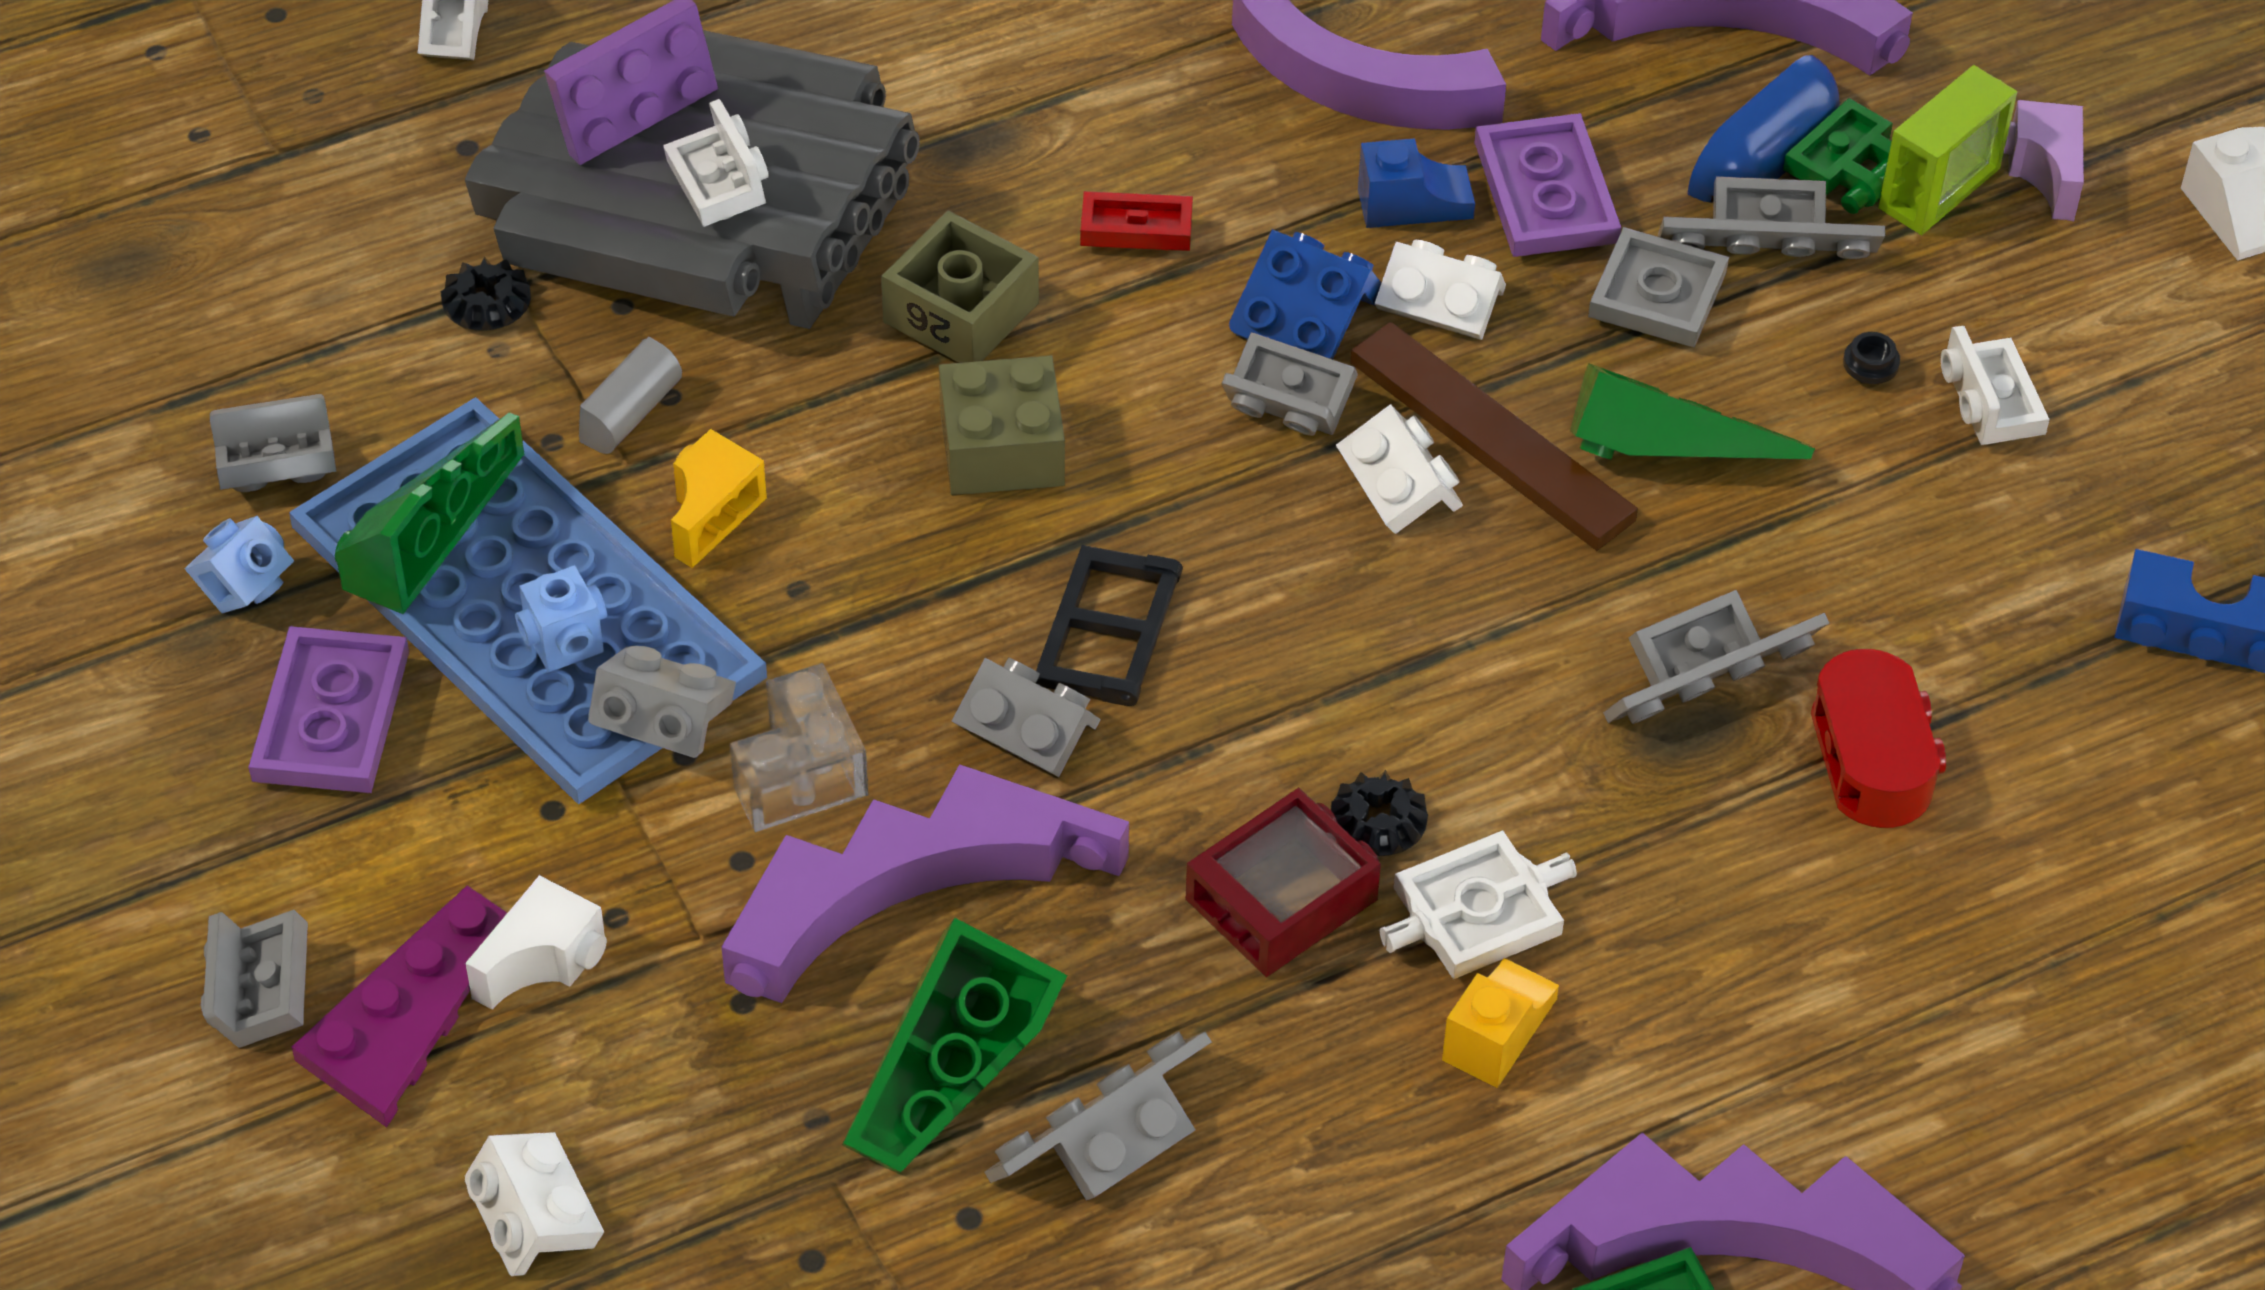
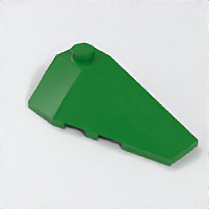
[1570,363,1815,460]
[335,412,525,614]
[842,918,1068,1174]

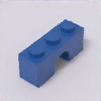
[2114,549,2265,673]

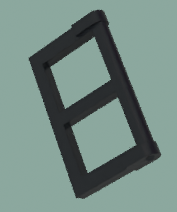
[1036,545,1183,706]

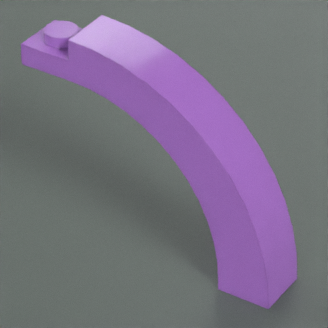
[1232,0,1506,129]

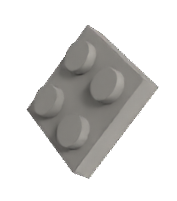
[1588,227,1729,348]

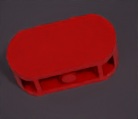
[1811,649,1946,828]

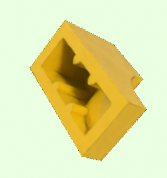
[671,429,767,568]
[1442,958,1559,1088]

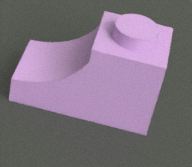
[2004,100,2084,221]

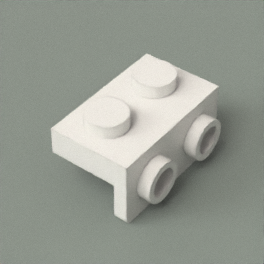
[663,99,769,227]
[1375,240,1506,340]
[1941,326,2050,445]
[1336,404,1463,534]
[465,1132,604,1276]

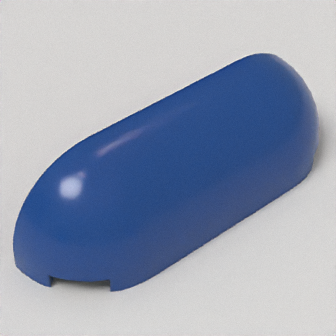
[1687,55,1840,202]

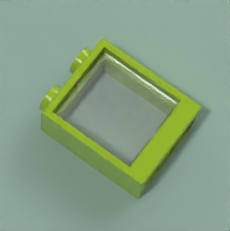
[1878,65,2018,236]

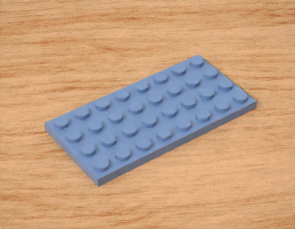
[289,397,767,805]

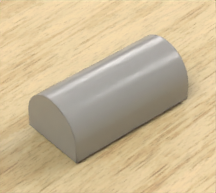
[579,337,682,454]

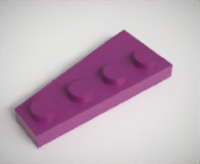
[292,885,507,1128]

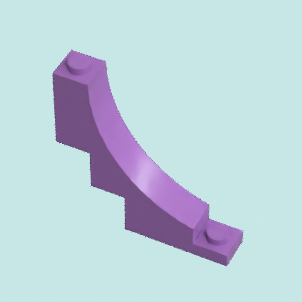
[1541,0,1913,76]
[722,764,1129,1003]
[1501,1133,1965,1290]

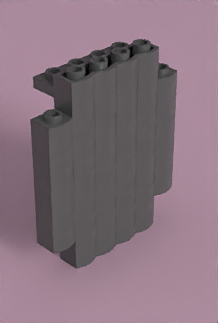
[465,30,920,329]

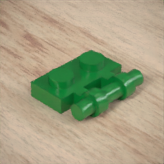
[1783,98,1893,214]

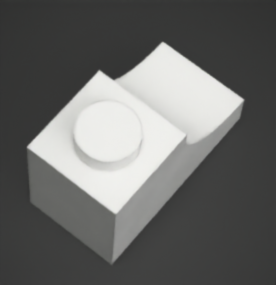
[418,0,488,60]
[466,875,607,1010]

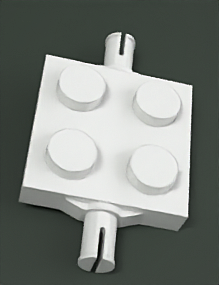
[1380,830,1577,980]

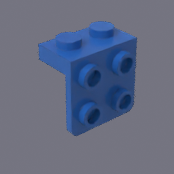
[1229,229,1381,360]

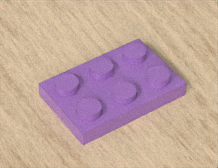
[544,0,718,165]
[1474,113,1621,257]
[249,626,409,793]

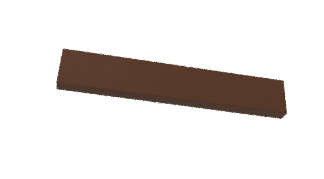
[1350,322,1638,551]

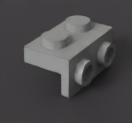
[1221,332,1358,436]
[210,394,336,492]
[588,646,736,758]
[952,657,1101,777]
[201,910,308,1048]

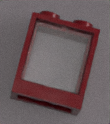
[1185,787,1381,978]

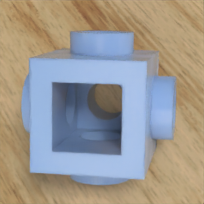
[185,516,294,613]
[515,565,607,673]

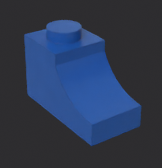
[1358,138,1475,228]

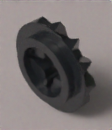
[440,256,531,331]
[1331,770,1428,856]

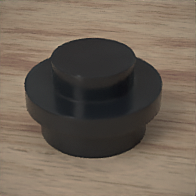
[1843,332,1900,384]

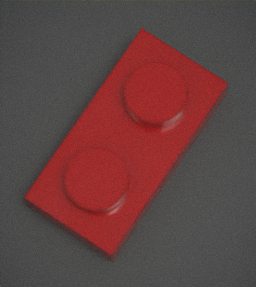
[1080,191,1193,251]

